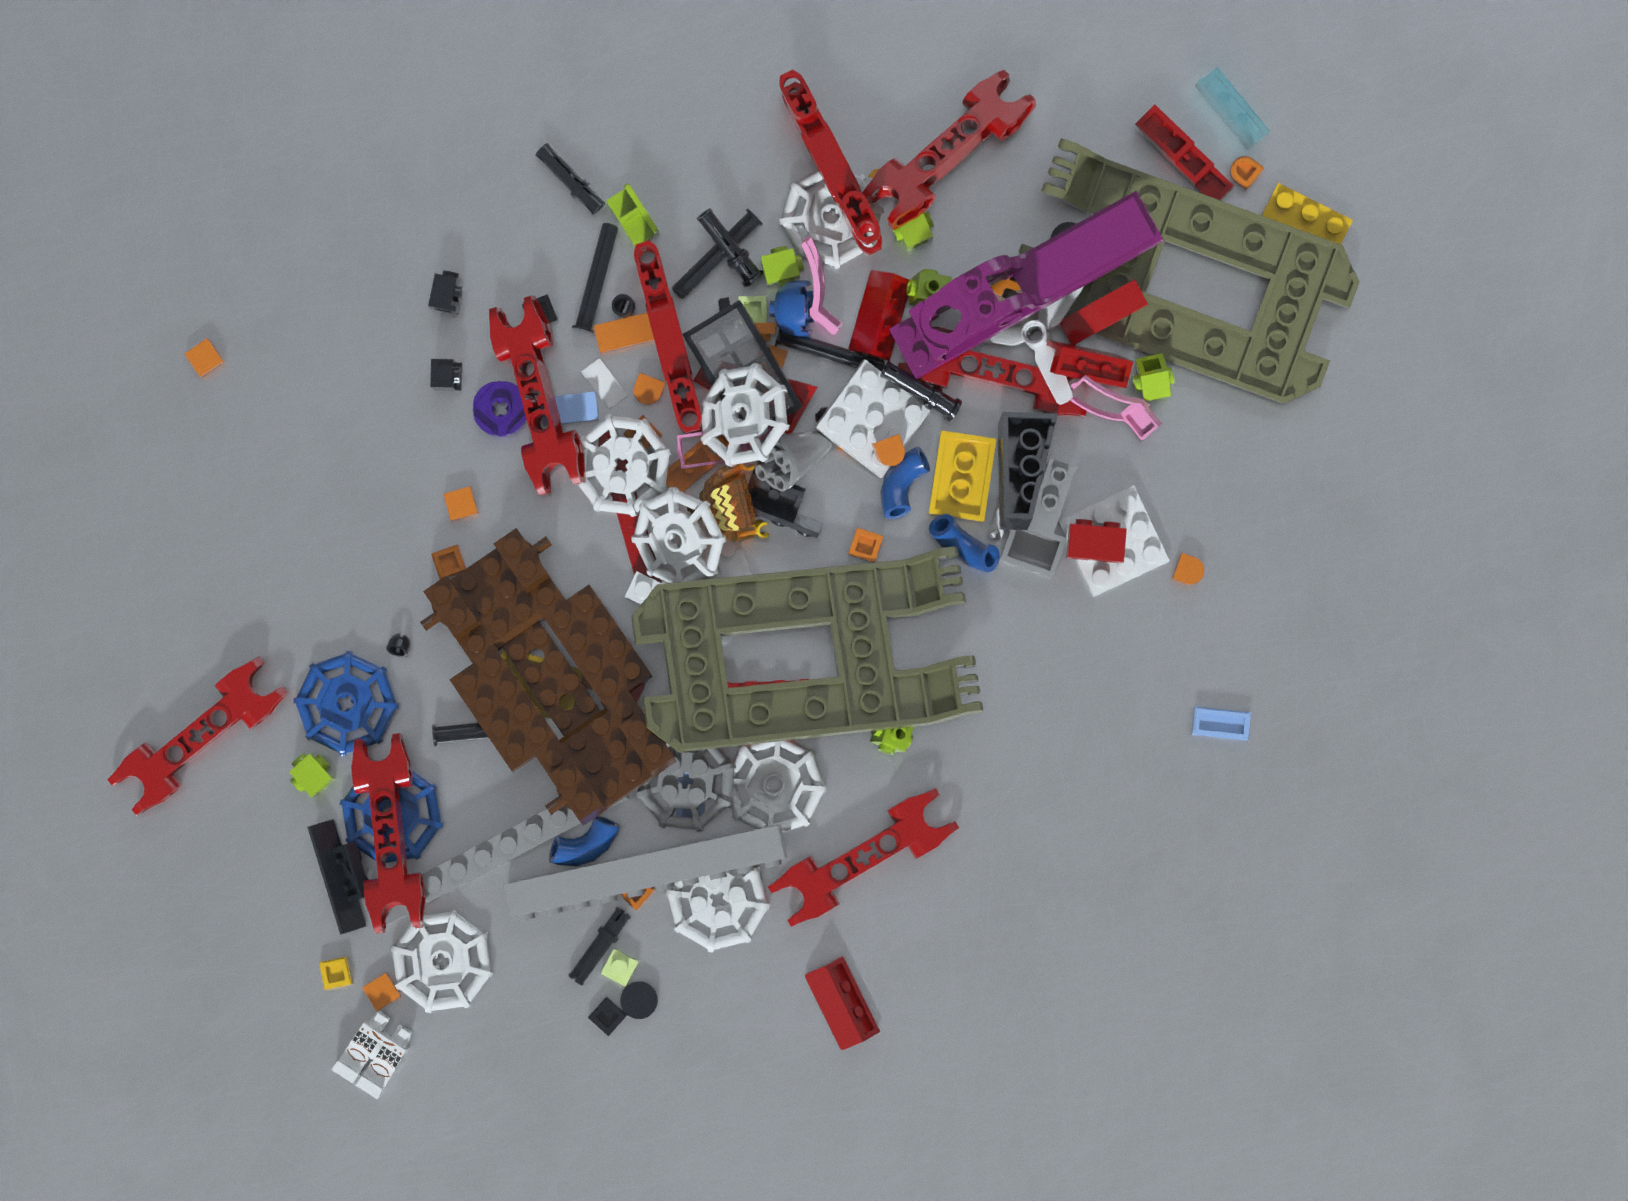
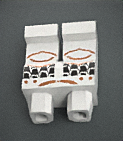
[331,1011,413,1099]

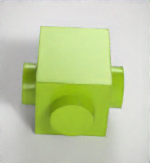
[892,211,934,251]
[761,246,804,288]
[1132,353,1175,401]
[289,753,336,797]

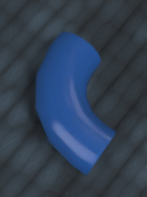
[880,446,930,519]
[929,514,1000,572]
[549,816,620,867]

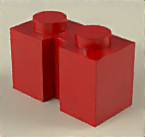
[1066,519,1127,564]

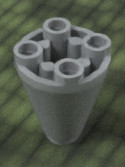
[755,431,832,492]

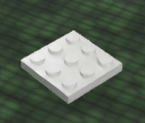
[814,360,931,478]
[1058,485,1170,597]

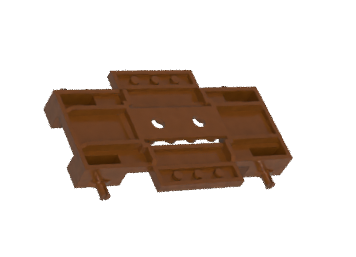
[420,528,677,826]

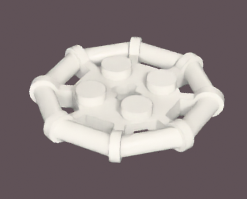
[779,170,884,269]
[699,363,790,467]
[579,414,672,517]
[631,487,726,583]
[721,740,827,832]
[665,865,771,952]
[390,909,494,1013]

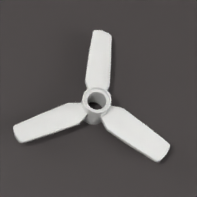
[983,286,1084,405]

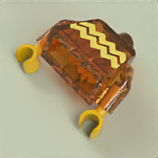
[687,463,769,542]

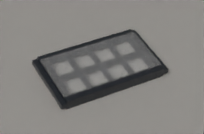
[682,300,803,426]

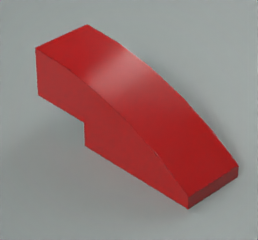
[1060,279,1148,345]

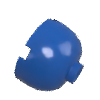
[769,280,814,337]

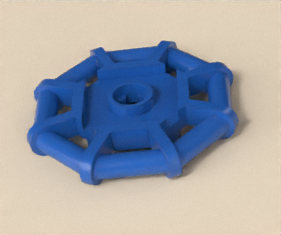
[293,650,399,756]
[339,770,443,865]

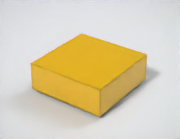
[319,956,353,990]

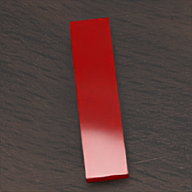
[1135,104,1234,201]

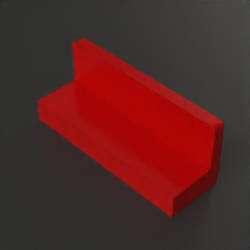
[848,270,909,361]
[1046,340,1134,388]
[805,956,880,1050]

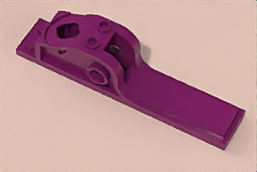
[889,191,1164,379]

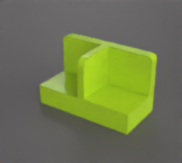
[606,183,660,246]

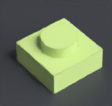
[738,296,767,326]
[601,948,639,987]

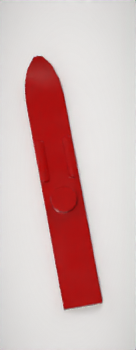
[598,430,663,583]

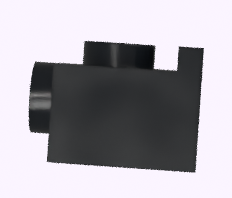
[428,270,463,315]
[430,359,462,391]

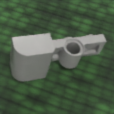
[1000,458,1077,578]

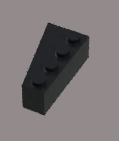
[998,412,1058,530]

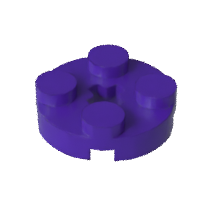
[473,381,527,438]

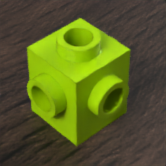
[906,269,952,306]
[870,727,914,755]

